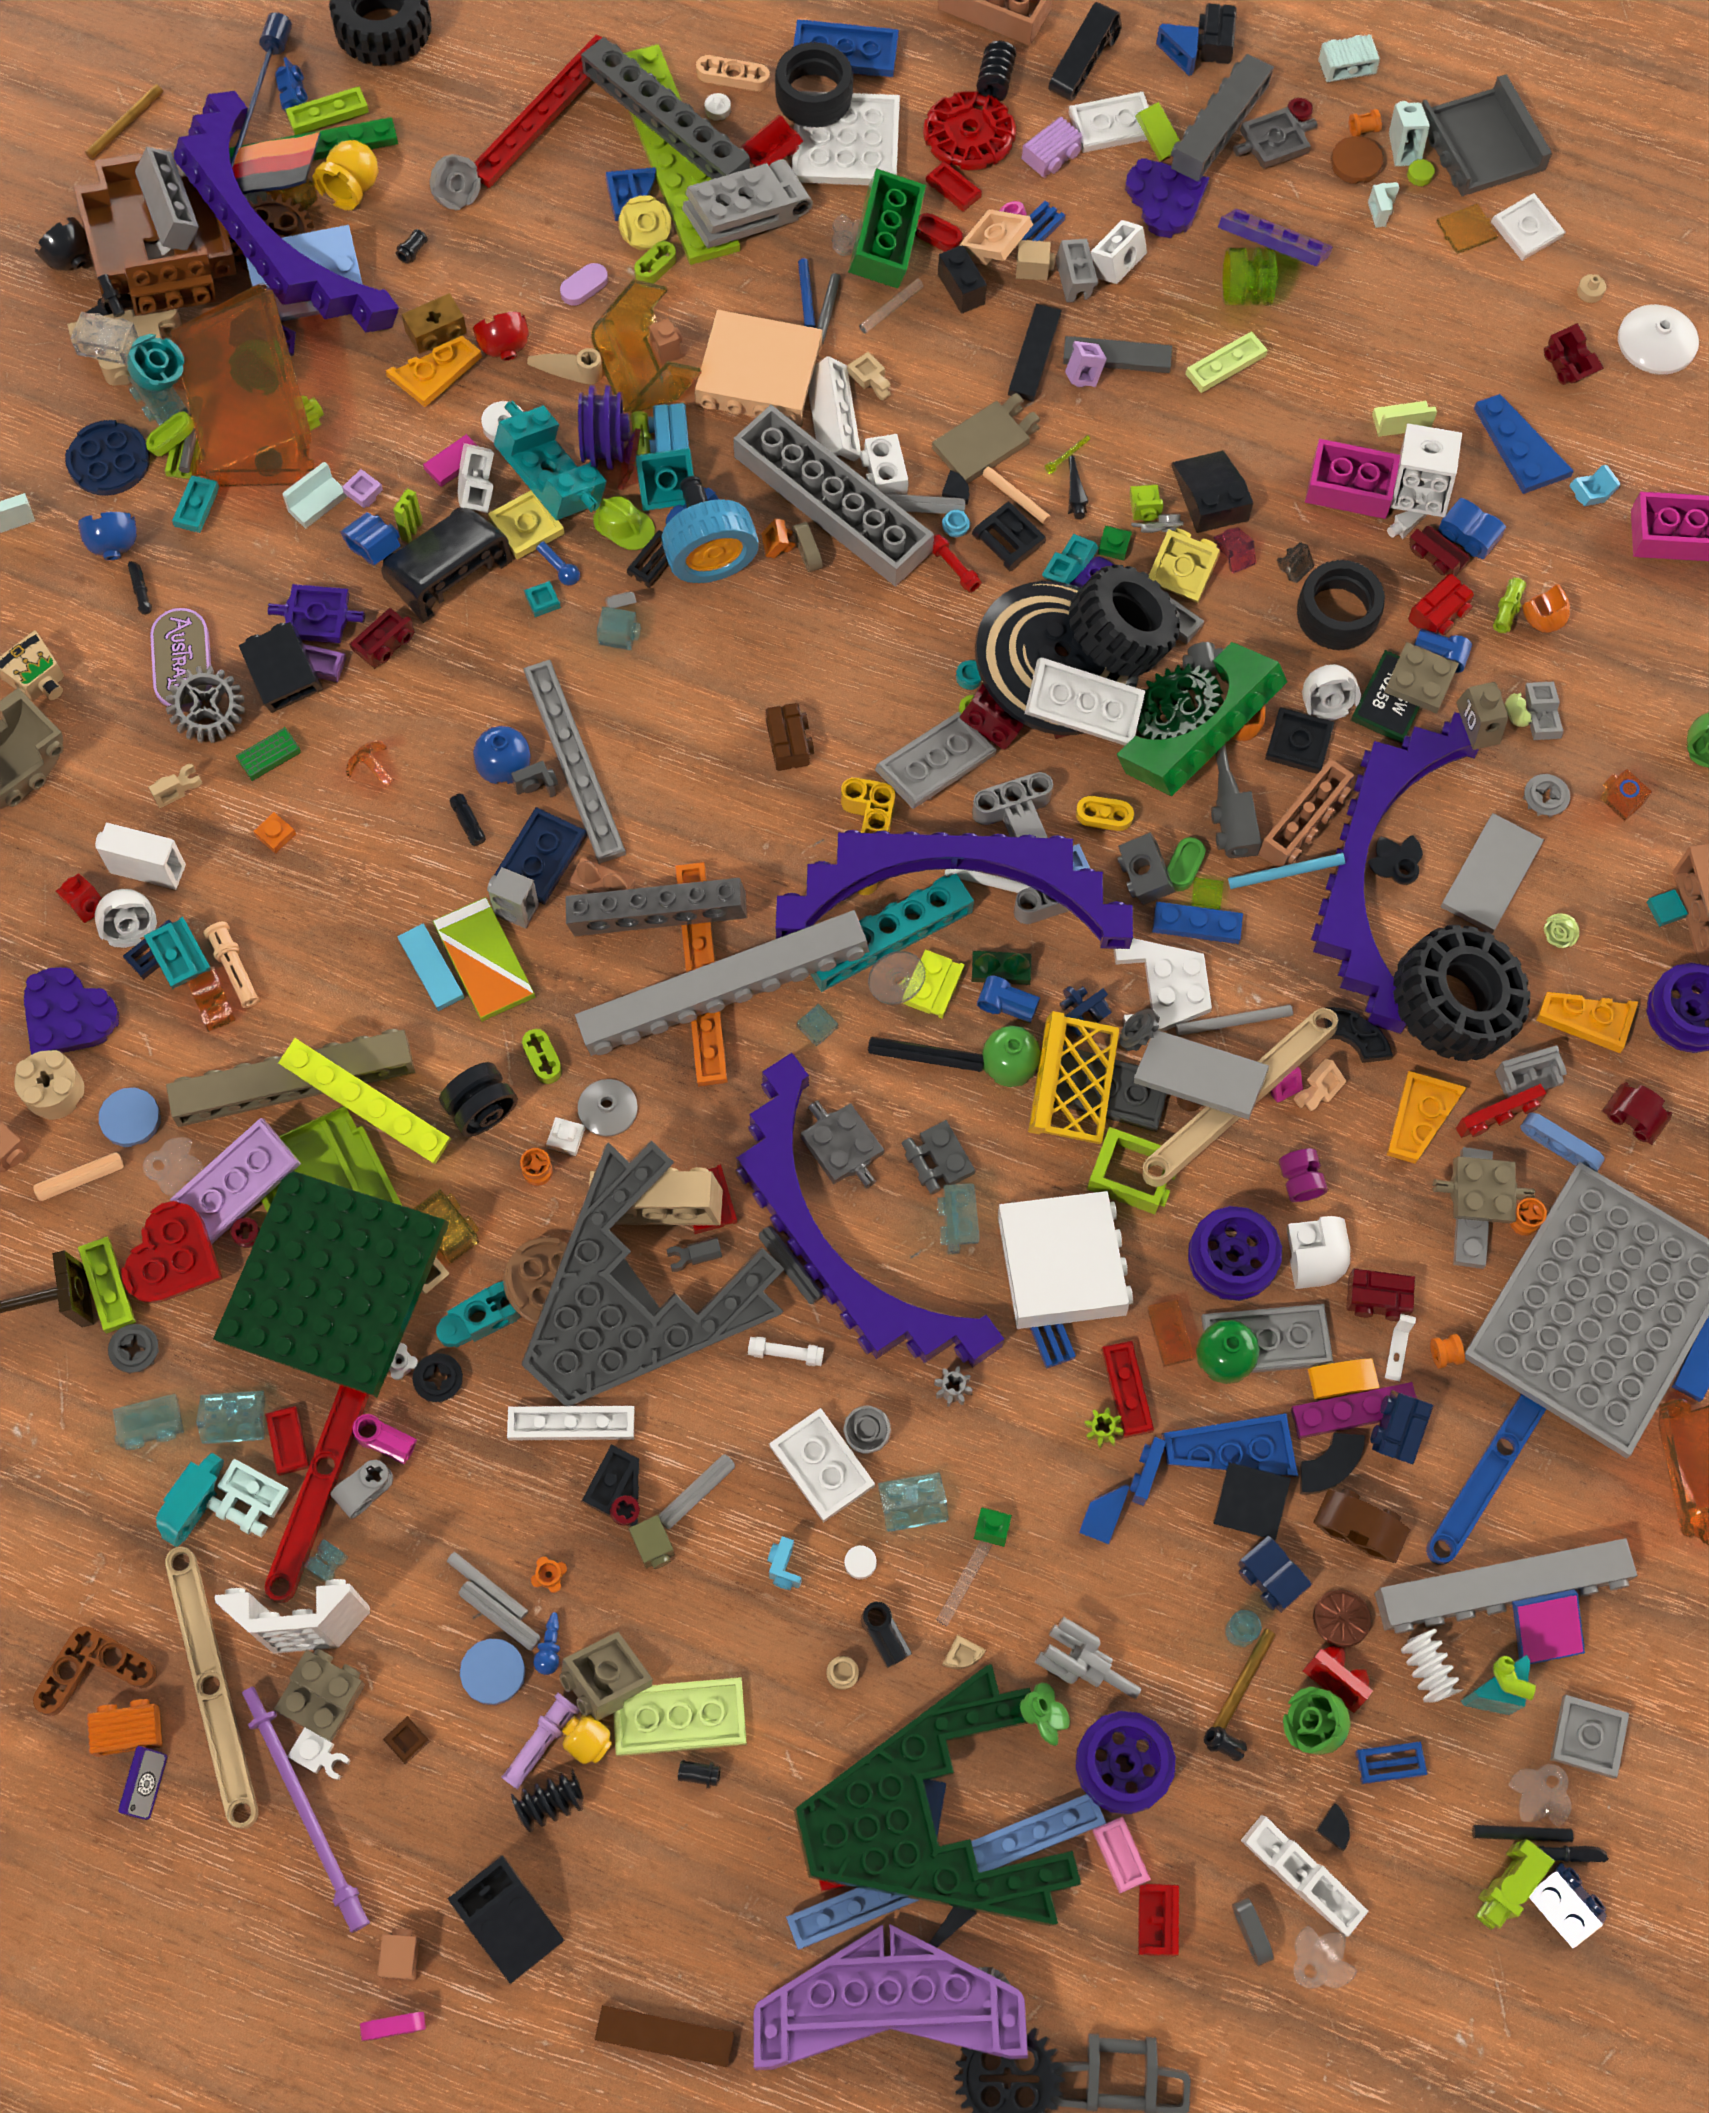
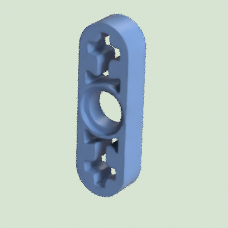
[1520,1112,1605,1172]

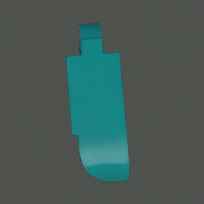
[436,1281,522,1348]
[156,1453,224,1547]

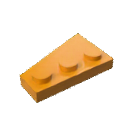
[385,336,482,407]
[1386,1071,1467,1164]

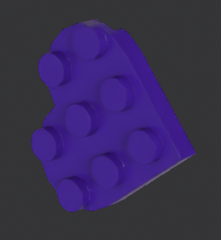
[1125,158,1209,238]
[24,967,119,1055]

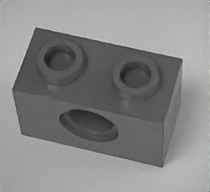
[1117,832,1175,905]

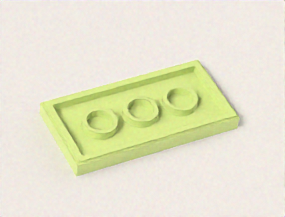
[613,1677,747,1756]

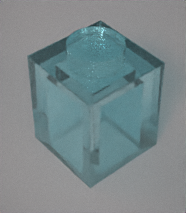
[597,606,641,650]

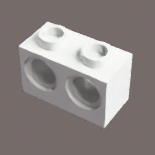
[860,434,908,495]

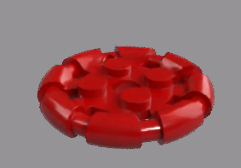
[923,91,1016,171]

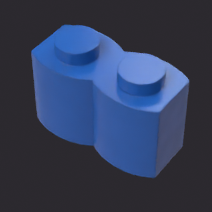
[1438,498,1506,559]
[340,512,401,565]

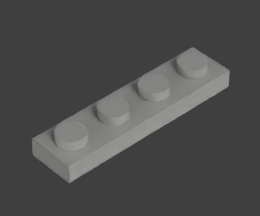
[1453,1147,1493,1269]

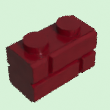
[1346,1268,1415,1322]

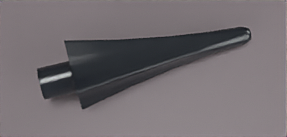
[1068,455,1089,520]
[928,1907,977,1948]

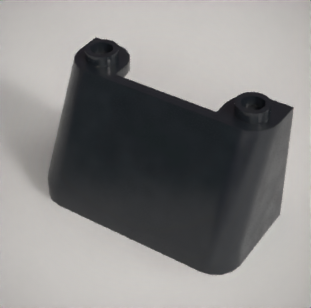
[381,507,512,623]

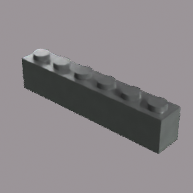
[1171,54,1274,182]

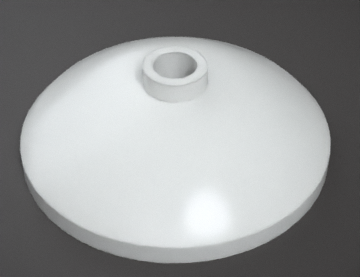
[1618,304,1699,374]

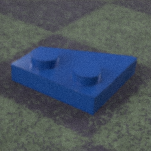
[605,167,656,221]

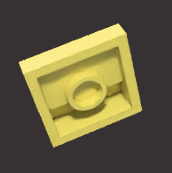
[1148,528,1220,603]

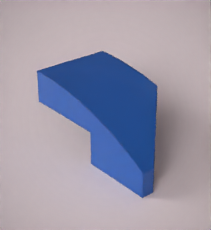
[1079,1484,1130,1544]

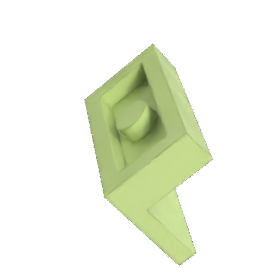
[1372,401,1437,437]

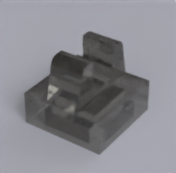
[1277,542,1315,583]

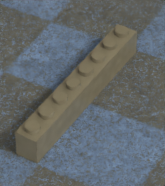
[166,1029,415,1127]

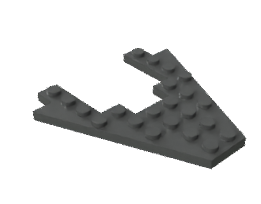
[521,1140,784,1406]

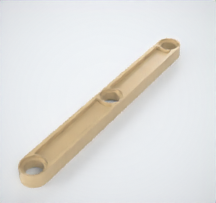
[1143,1008,1338,1187]
[165,1547,259,1829]

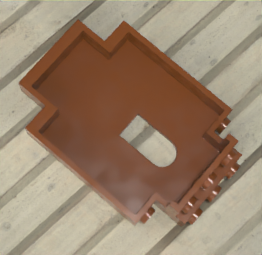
[74,148,236,316]

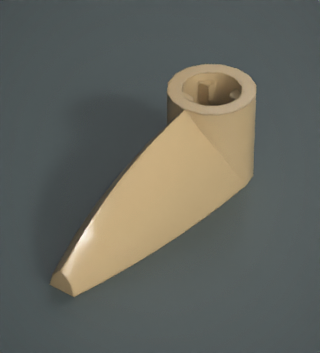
[527,348,603,384]

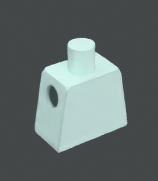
[1389,101,1430,166]

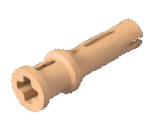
[203,922,260,1008]

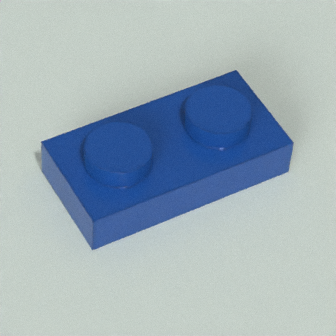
[1129,1437,1167,1506]

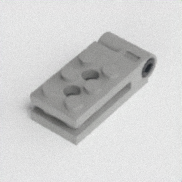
[682,159,813,248]

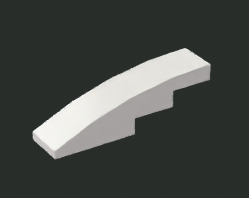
[1241,1815,1369,1937]

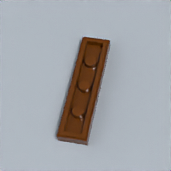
[595,2005,734,2068]

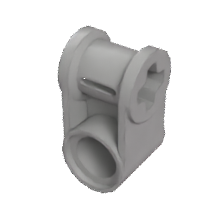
[330,1460,393,1519]

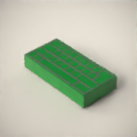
[236,727,301,781]

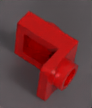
[56,873,102,923]

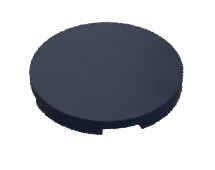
[65,420,150,496]

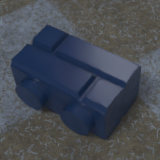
[1370,1390,1434,1465]

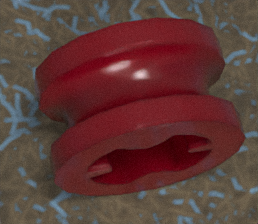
[231,1217,260,1248]
[610,1495,640,1526]

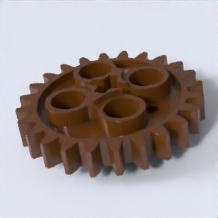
[228,194,315,269]

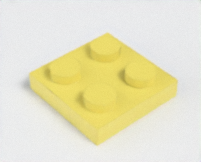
[488,490,565,560]

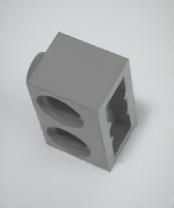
[487,867,539,929]

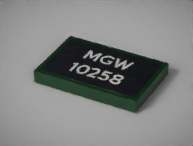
[1350,650,1420,744]

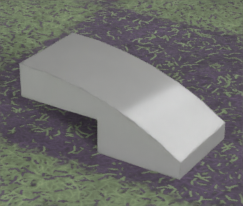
[1525,681,1563,740]

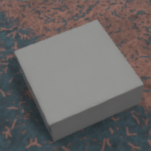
[605,591,636,609]

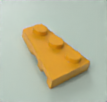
[1536,992,1638,1053]

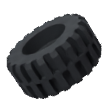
[329,0,432,66]
[1069,565,1180,676]

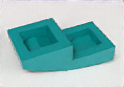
[1042,534,1099,584]

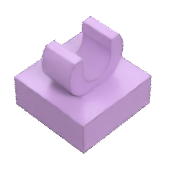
[342,469,383,508]

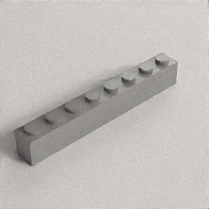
[1374,1538,1638,1634]

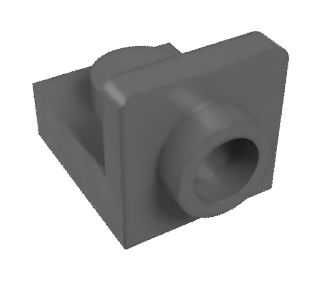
[511,761,558,798]

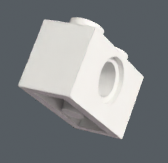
[1091,220,1147,284]

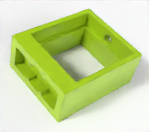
[1087,1127,1176,1214]

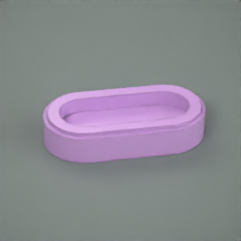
[560,263,608,306]

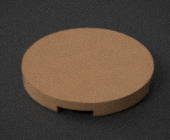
[503,1237,567,1323]

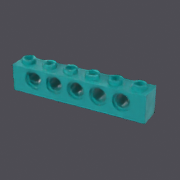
[810,873,974,992]

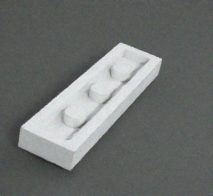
[507,1406,635,1440]

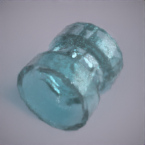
[303,1539,349,1582]
[1225,1610,1262,1647]

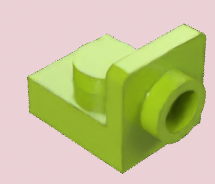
[1129,485,1163,521]

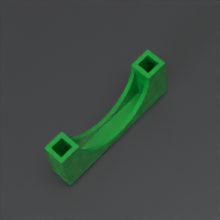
[1116,642,1287,797]

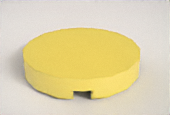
[619,196,671,250]

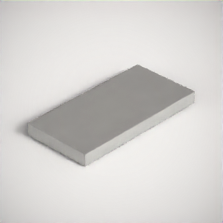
[875,712,996,809]
[1440,813,1544,934]
[1134,1030,1269,1120]
[1201,1304,1333,1373]

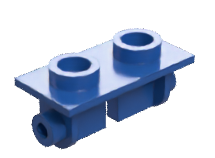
[275,57,308,113]

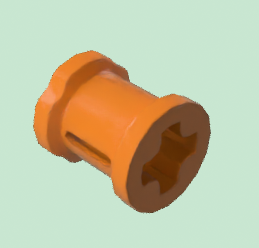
[1349,109,1382,136]

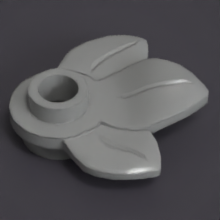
[1131,514,1184,533]

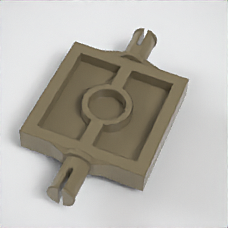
[1432,1156,1535,1224]

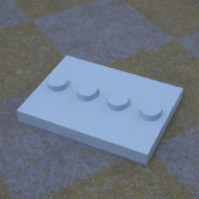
[246,225,363,323]

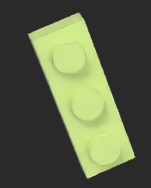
[1186,331,1268,393]

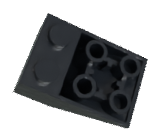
[447,1856,565,1984]

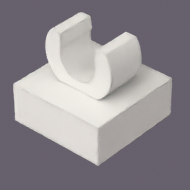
[546,1117,585,1156]

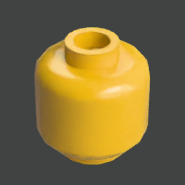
[562,1715,612,1764]

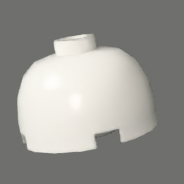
[1302,664,1361,721]
[94,889,157,948]

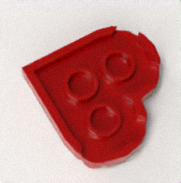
[121,1201,223,1303]

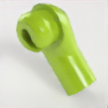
[1493,1656,1536,1701]

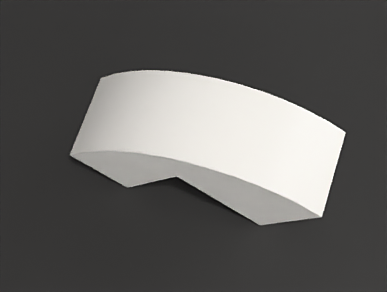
[458,443,494,513]

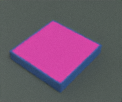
[1512,1589,1585,1664]

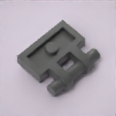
[901,1120,975,1195]

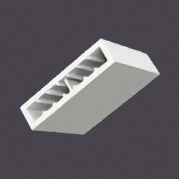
[998,1191,1133,1329]

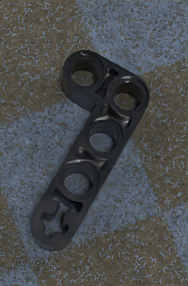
[1048,1,1122,101]

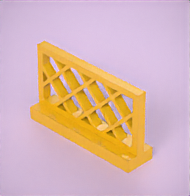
[1028,1011,1120,1144]

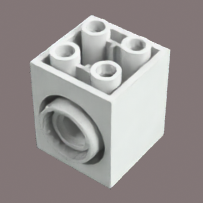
[1390,423,1462,517]

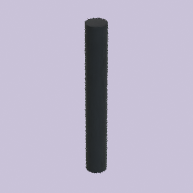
[1472,1825,1574,1842]

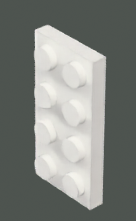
[1025,657,1145,745]

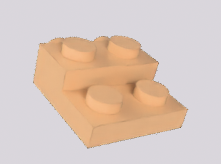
[960,209,1033,265]

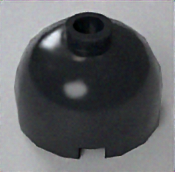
[35,217,89,271]

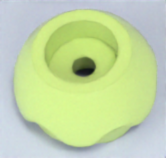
[1505,693,1532,727]
[1544,913,1580,948]

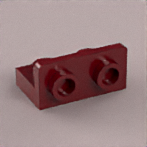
[959,683,1024,750]

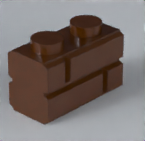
[765,703,814,771]

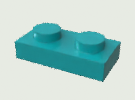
[172,475,220,533]

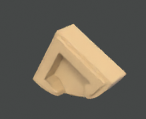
[943,1635,986,1669]

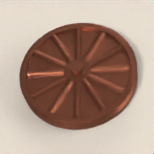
[1313,1590,1371,1647]

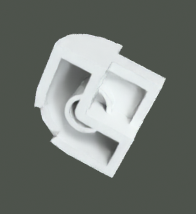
[1286,1216,1350,1289]

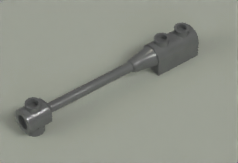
[1182,642,1262,858]

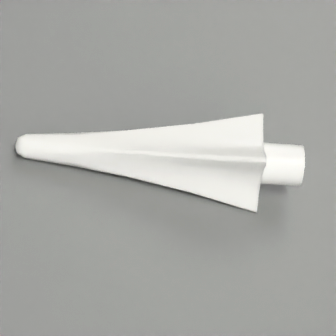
[1387,511,1427,539]

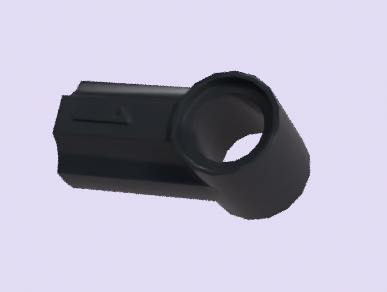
[861,1601,912,1668]

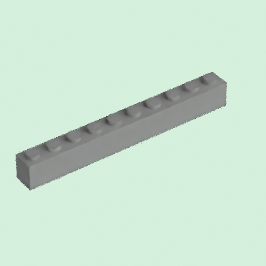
[575,910,869,1056]

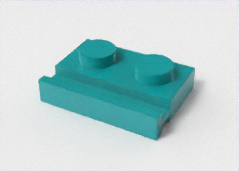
[144,917,211,989]

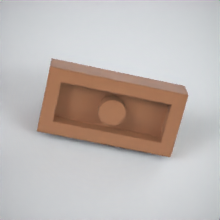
[569,858,635,894]

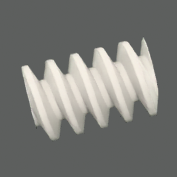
[1401,1629,1464,1703]

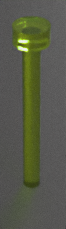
[1045,435,1090,474]

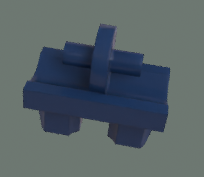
[1060,986,1112,1039]

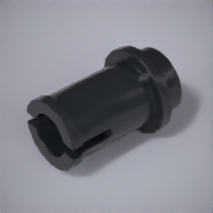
[396,229,428,263]
[1204,1726,1247,1761]
[678,1760,721,1789]

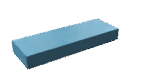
[397,923,464,1011]

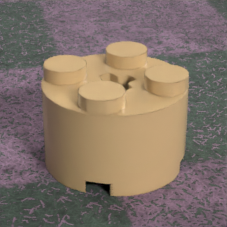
[14,1050,84,1120]

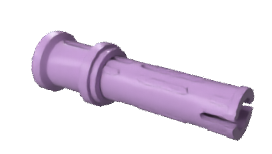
[501,1693,580,1790]

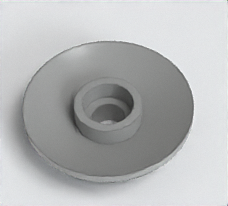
[578,1079,638,1137]

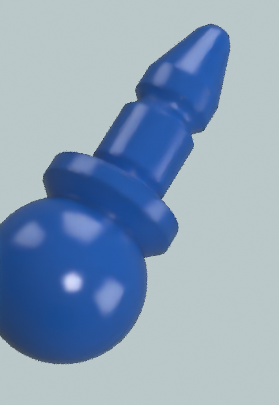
[533,1612,560,1675]

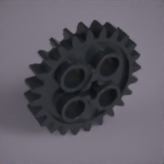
[954,2027,1066,2113]

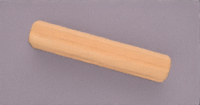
[33,1152,124,1201]

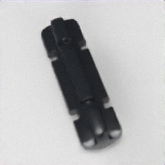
[450,793,486,846]

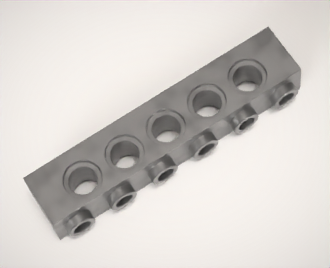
[566,878,747,936]

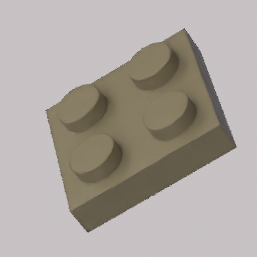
[1384,642,1459,714]

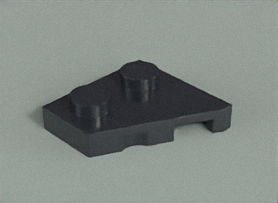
[581,1444,639,1527]

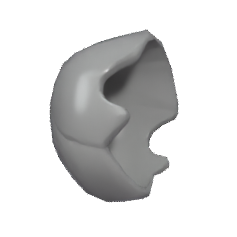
[843,1405,891,1454]

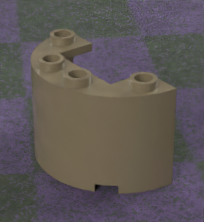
[0,688,64,809]

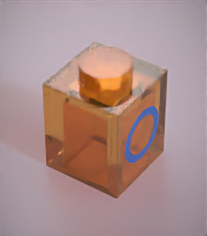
[1600,769,1652,821]

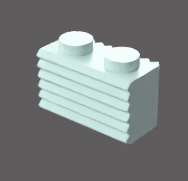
[1319,34,1380,82]

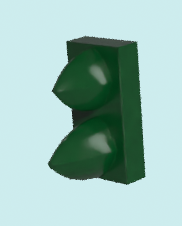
[971,951,1031,985]

